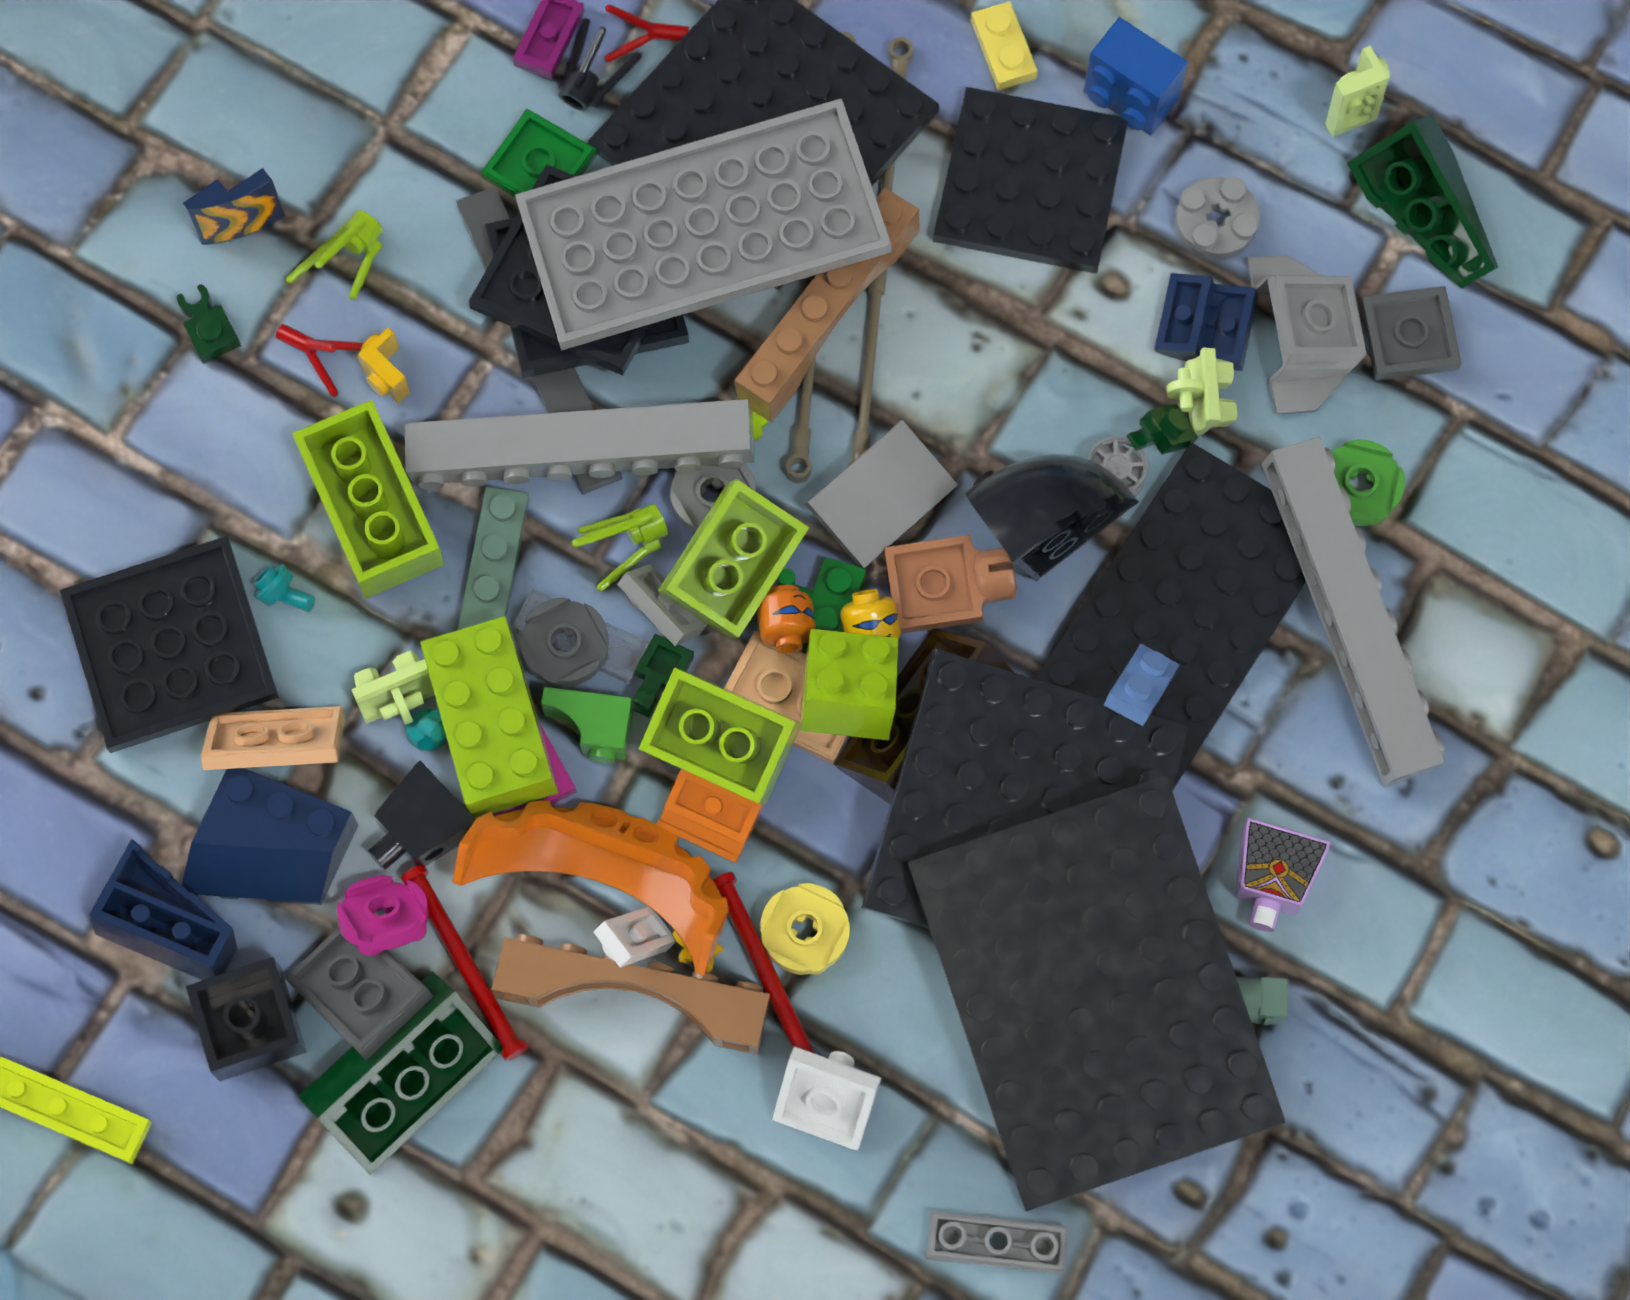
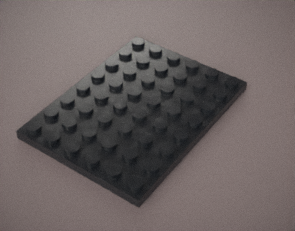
[907,775,1286,1212]

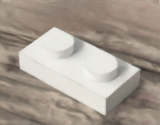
[593,906,676,968]

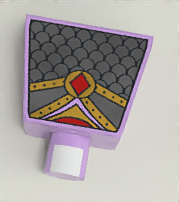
[1236,818,1331,932]

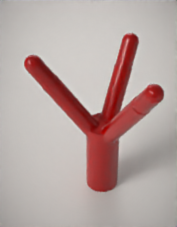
[605,4,689,62]
[276,324,364,397]

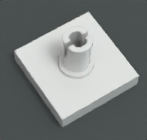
[772,1047,881,1151]

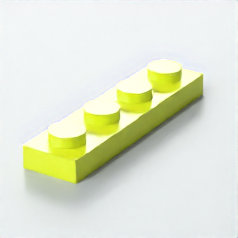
[0,1056,152,1164]

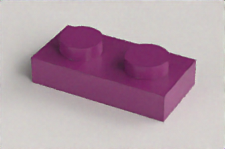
[513,0,585,80]

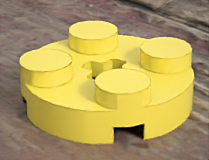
[760,883,850,975]

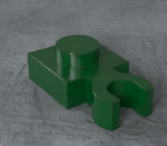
[177,284,241,364]

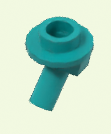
[254,564,315,612]
[406,708,447,752]

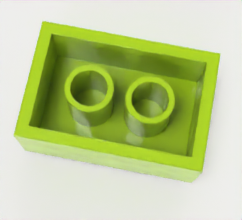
[658,479,809,639]
[638,668,801,804]

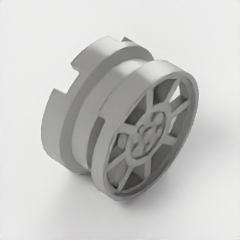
[1088,437,1148,497]

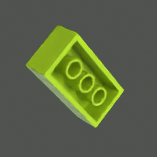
[292,400,445,599]
[420,616,559,819]

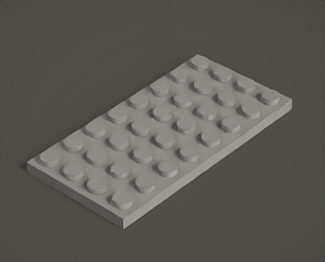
[515,98,892,350]

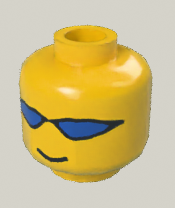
[840,589,902,638]

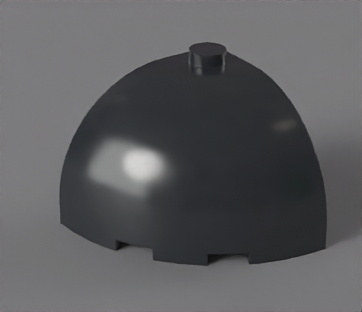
[965,454,1139,582]

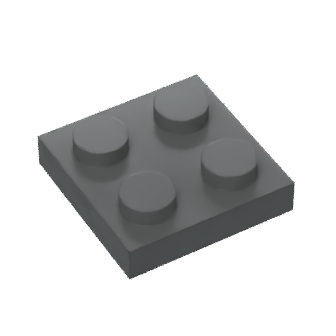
[1360,286,1462,381]

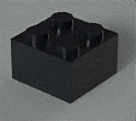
[185,957,307,1081]

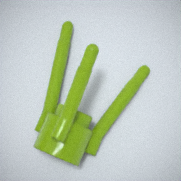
[285,210,383,300]
[572,504,668,592]

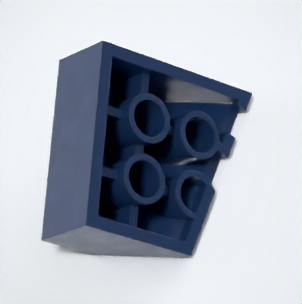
[182,768,358,905]

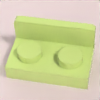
[1325,46,1390,138]

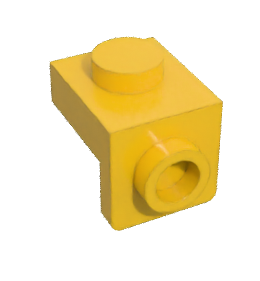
[358,327,410,404]

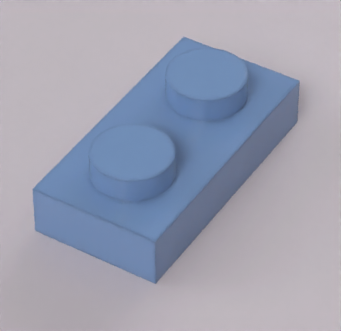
[1104,644,1180,726]

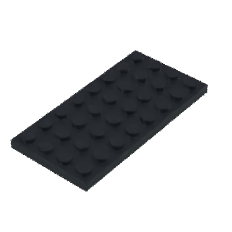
[1035,442,1306,792]

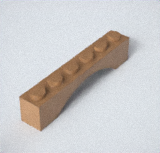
[734,187,920,423]
[491,934,770,1055]

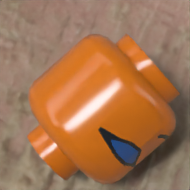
[757,585,816,653]

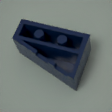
[89,839,238,980]

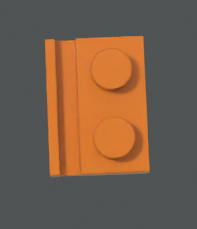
[656,769,764,863]

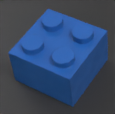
[1083,17,1188,136]

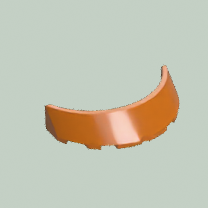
[452,800,728,976]

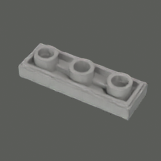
[926,1211,1069,1275]

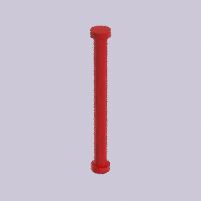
[401,864,529,1061]
[713,872,816,1054]

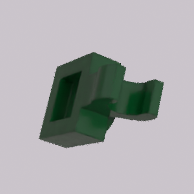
[1127,404,1198,455]
[632,634,694,718]

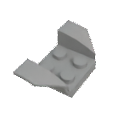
[1247,255,1366,414]

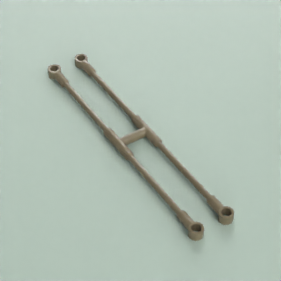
[786,32,913,483]

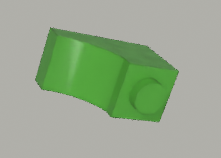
[541,687,634,764]

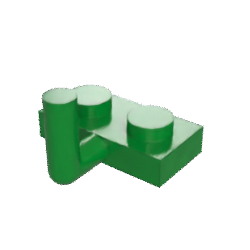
[778,557,866,643]

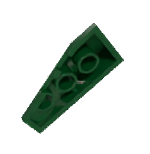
[1347,115,1498,288]

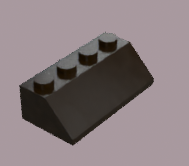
[834,629,1015,804]

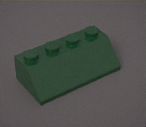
[298,972,504,1175]

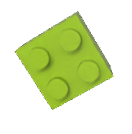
[800,629,899,740]

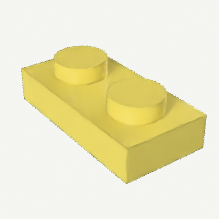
[971,1,1038,90]

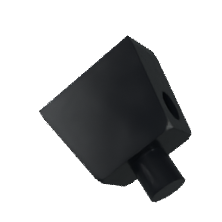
[367,760,476,870]

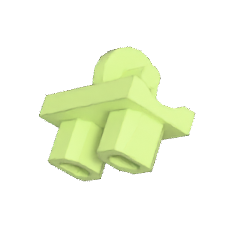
[1166,347,1238,436]
[352,650,435,725]

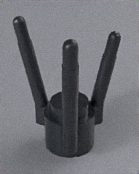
[558,18,642,111]

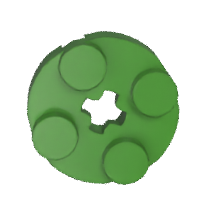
[1331,439,1405,526]

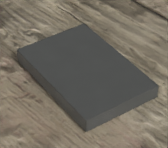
[285,927,434,1060]

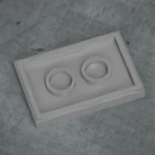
[805,420,958,568]

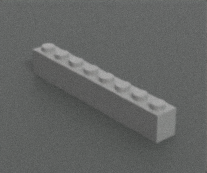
[405,399,755,490]
[1261,436,1445,787]

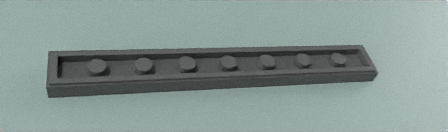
[456,186,622,495]

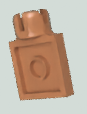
[884,535,1017,634]

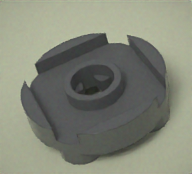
[520,598,609,688]

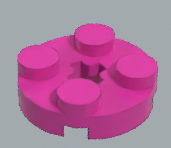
[336,875,429,956]

